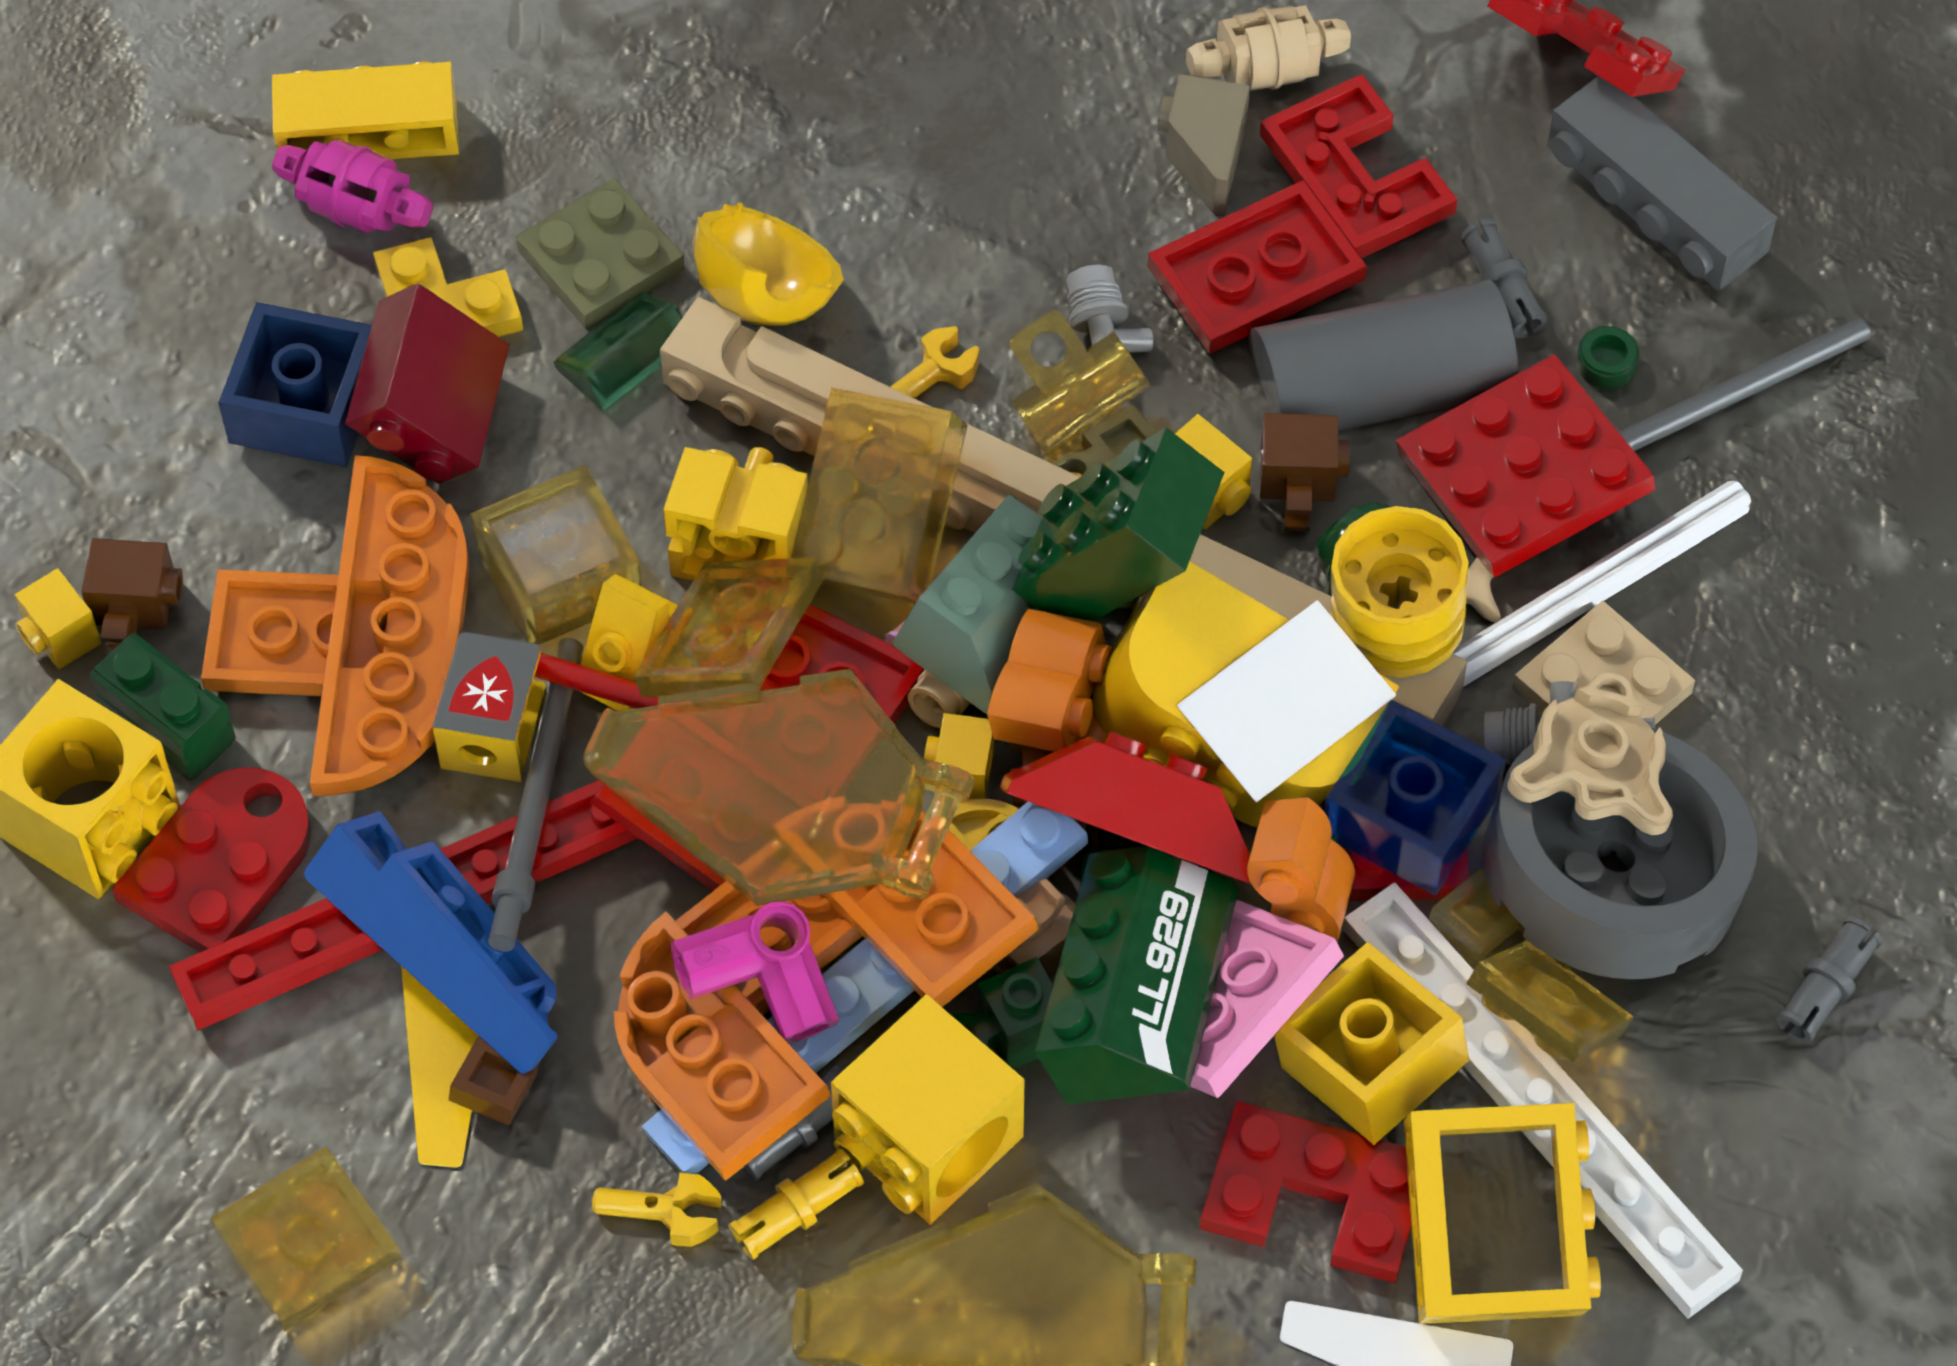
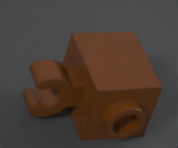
[1260,413,1350,531]
[81,538,183,656]

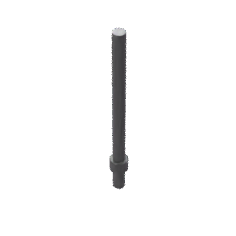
[1618,318,1871,451]
[488,638,583,952]

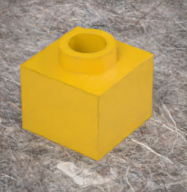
[14,568,102,670]
[923,713,995,803]

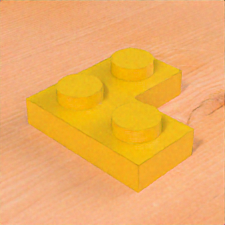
[373,237,523,337]

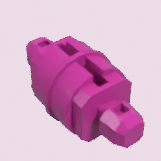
[272,140,433,233]

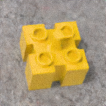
[663,447,811,595]

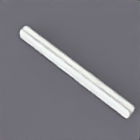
[1452,481,1751,687]

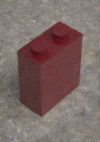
[345,283,510,484]

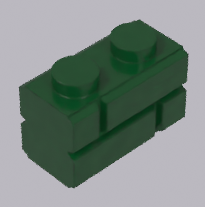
[89,633,236,780]

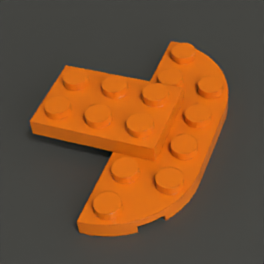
[201,455,469,796]

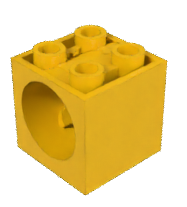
[0,679,180,900]
[831,994,1024,1225]

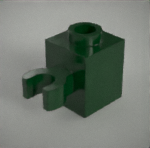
[951,956,1053,1069]

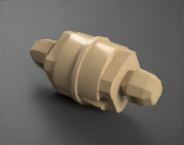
[1186,5,1351,91]

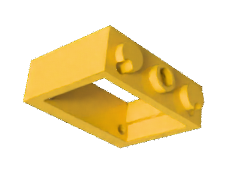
[1404,1103,1601,1324]

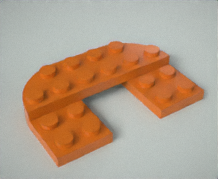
[614,799,1039,1181]

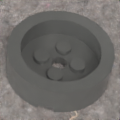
[1482,728,1758,979]

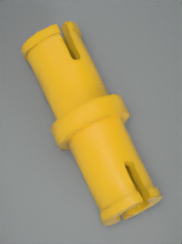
[728,1148,864,1260]

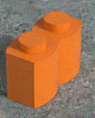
[987,609,1113,752]
[1247,797,1355,942]

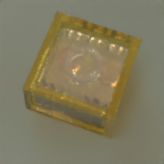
[470,464,642,645]

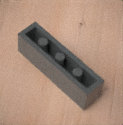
[1547,76,1777,292]

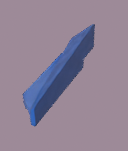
[304,811,557,1074]

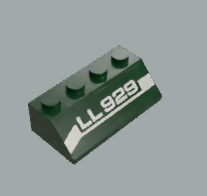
[1035,845,1239,1105]

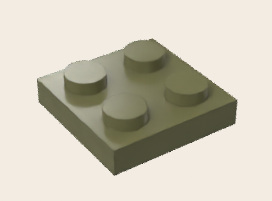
[515,177,685,329]

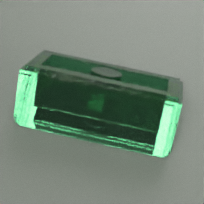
[553,292,683,409]

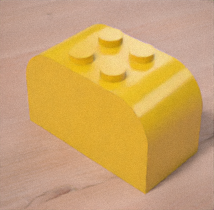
[1093,561,1399,827]

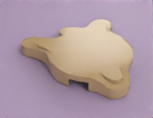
[1507,672,1673,835]

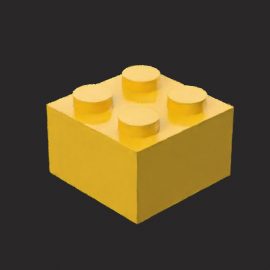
[1274,942,1469,1145]

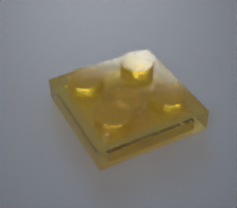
[1466,940,1634,1063]
[210,1146,401,1332]

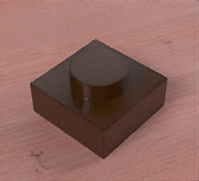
[448,1036,539,1126]

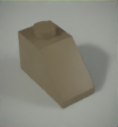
[1158,74,1250,216]

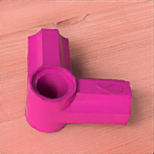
[670,901,839,1042]

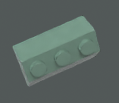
[891,494,1042,714]

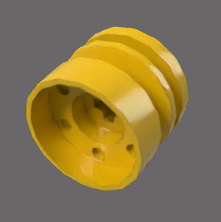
[1331,506,1469,678]

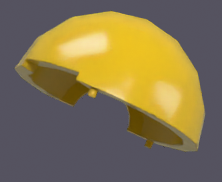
[692,202,844,326]

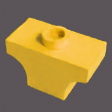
[580,574,687,716]

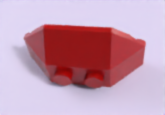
[1000,731,1251,884]

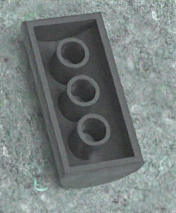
[1248,279,1519,431]

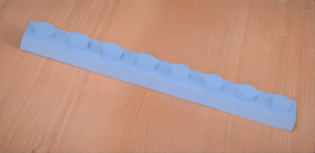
[642,802,1088,1174]

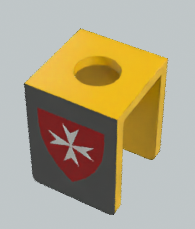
[432,632,547,783]

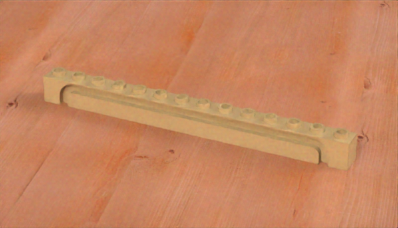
[660,296,1467,746]

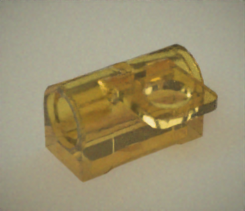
[1009,310,1150,457]

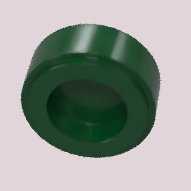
[1576,326,1640,389]

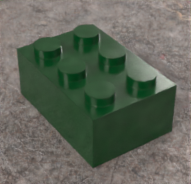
[1012,427,1225,621]

